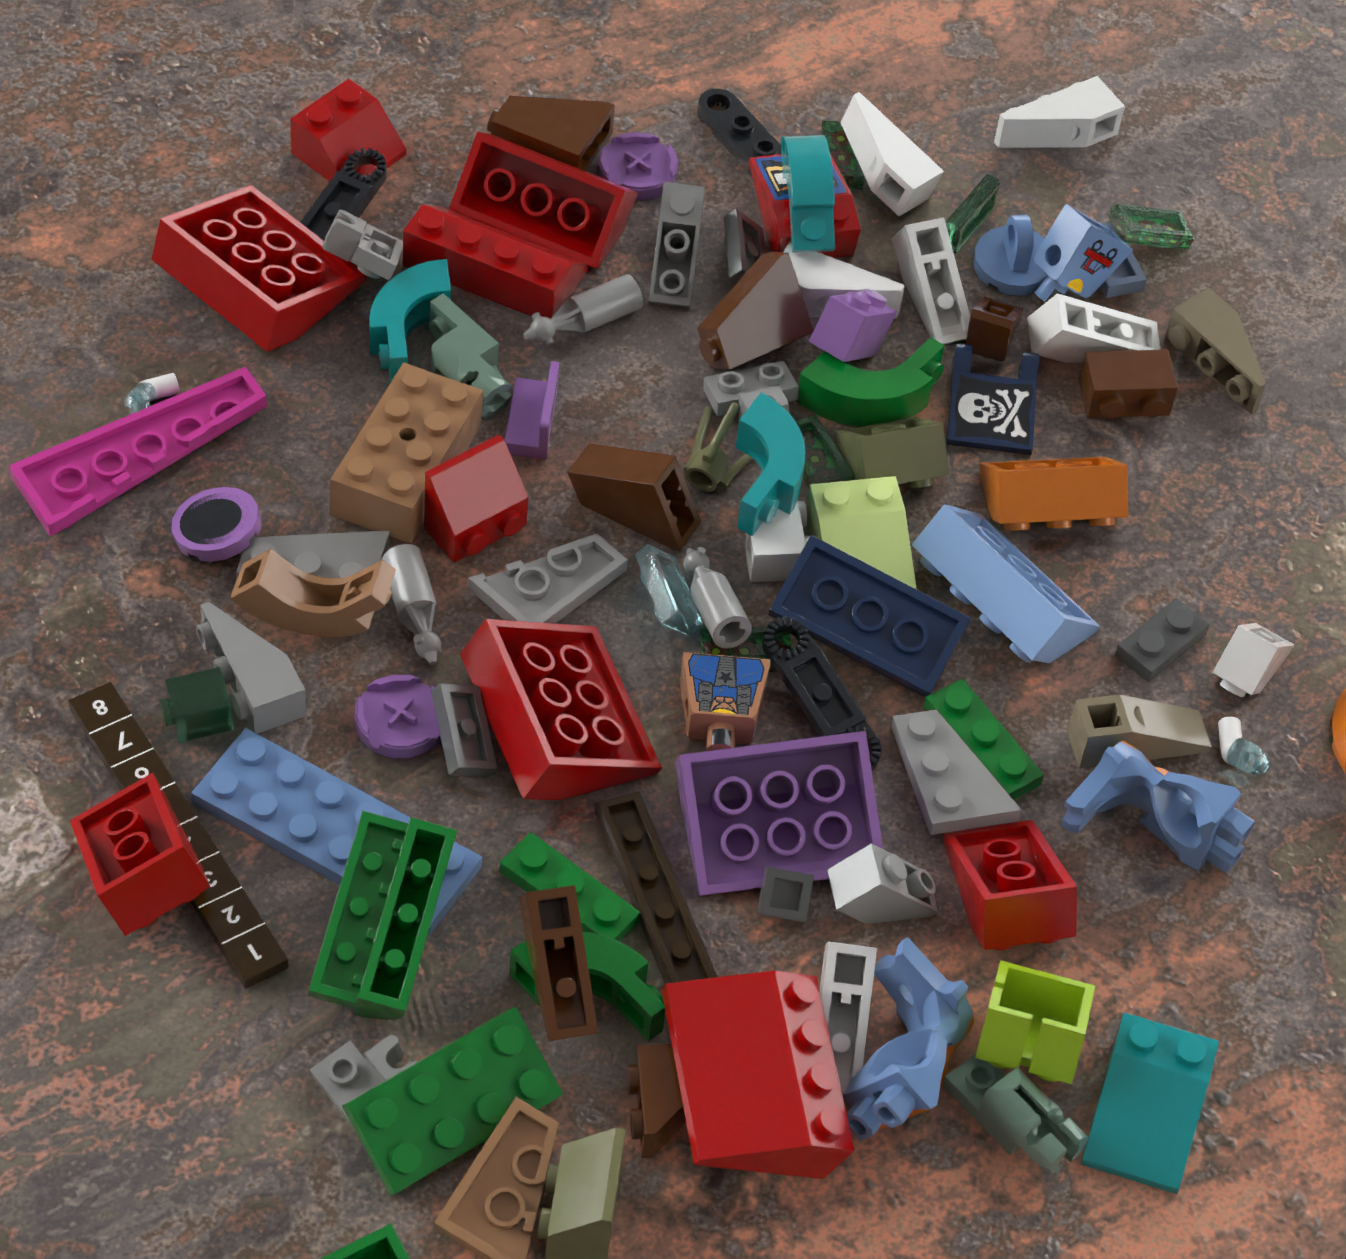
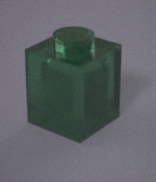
[159,667,233,743]

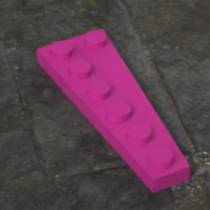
[9,367,267,536]

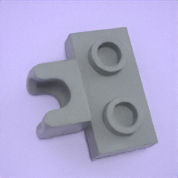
[322,210,403,280]
[703,361,799,421]
[310,1035,416,1132]

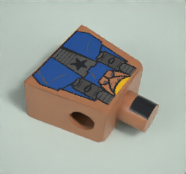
[680,652,770,751]

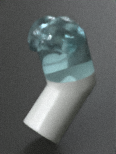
[125,373,180,415]
[1218,717,1270,775]

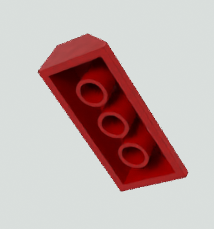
[449,131,638,269]
[403,204,589,319]

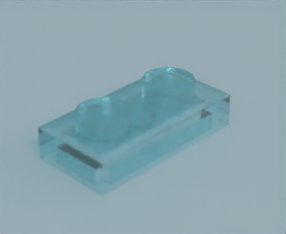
[635,544,703,636]

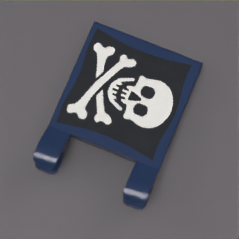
[947,344,1040,455]

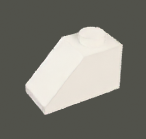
[1212,623,1294,697]

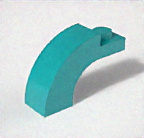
[781,135,835,253]
[369,259,451,383]
[735,392,806,536]

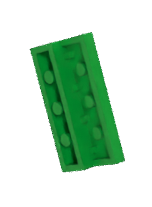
[308,810,457,1020]

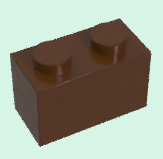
[1079,349,1178,418]

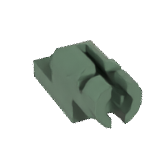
[429,294,513,420]
[943,1054,1088,1174]

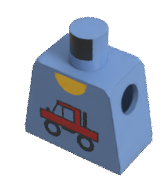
[1034,203,1133,302]

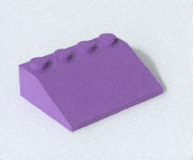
[675,731,883,896]

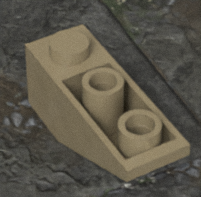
[1165,288,1266,414]
[1067,695,1212,769]

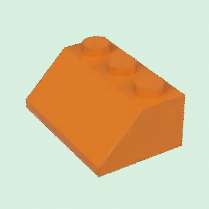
[979,456,1128,531]

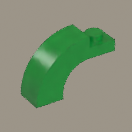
[509,932,666,1042]

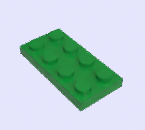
[342,1007,563,1195]

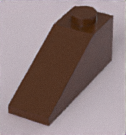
[519,885,598,1042]

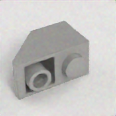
[827,843,938,924]

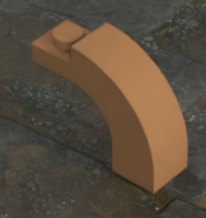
[230,549,396,637]

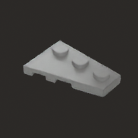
[236,531,390,580]
[468,534,628,624]
[891,710,1021,835]

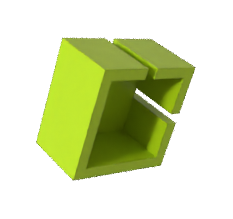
[975,960,1095,1084]

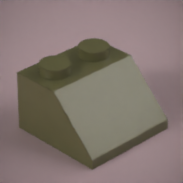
[835,417,949,488]
[537,1128,626,1259]

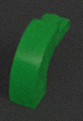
[796,337,945,427]

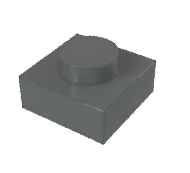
[757,866,814,922]

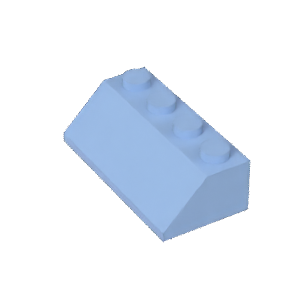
[912,504,1101,664]

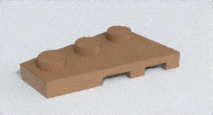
[434,1097,559,1259]

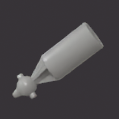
[523,274,643,346]
[382,544,442,665]
[683,547,752,648]

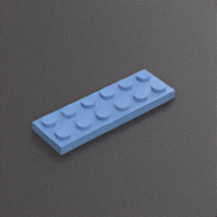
[191,728,483,935]

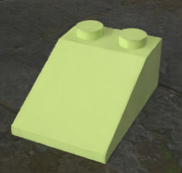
[806,476,917,589]

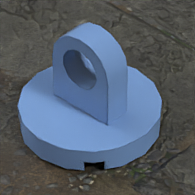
[973,214,1047,296]

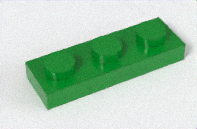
[924,678,1044,800]
[499,832,641,942]

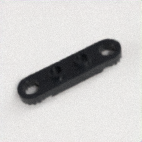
[698,88,781,176]
[300,148,388,241]
[762,616,882,771]

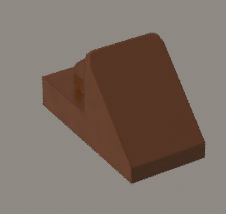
[965,296,1024,361]

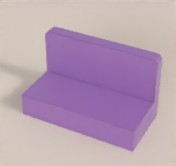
[505,361,560,460]

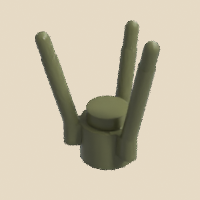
[683,403,753,492]

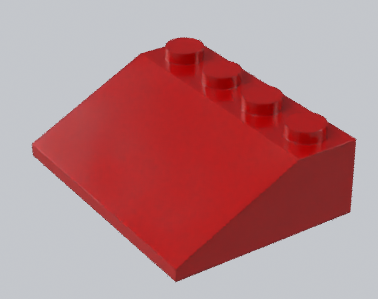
[151,185,367,352]
[460,619,662,800]
[661,970,855,1179]

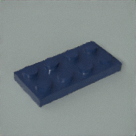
[768,535,971,697]

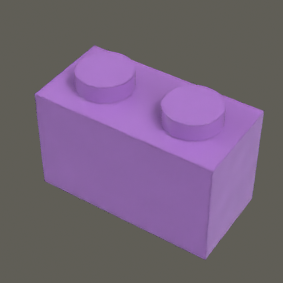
[809,289,897,362]

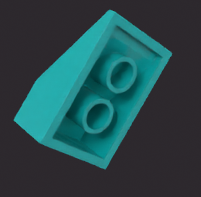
[1081,1012,1219,1194]

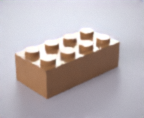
[330,362,483,544]

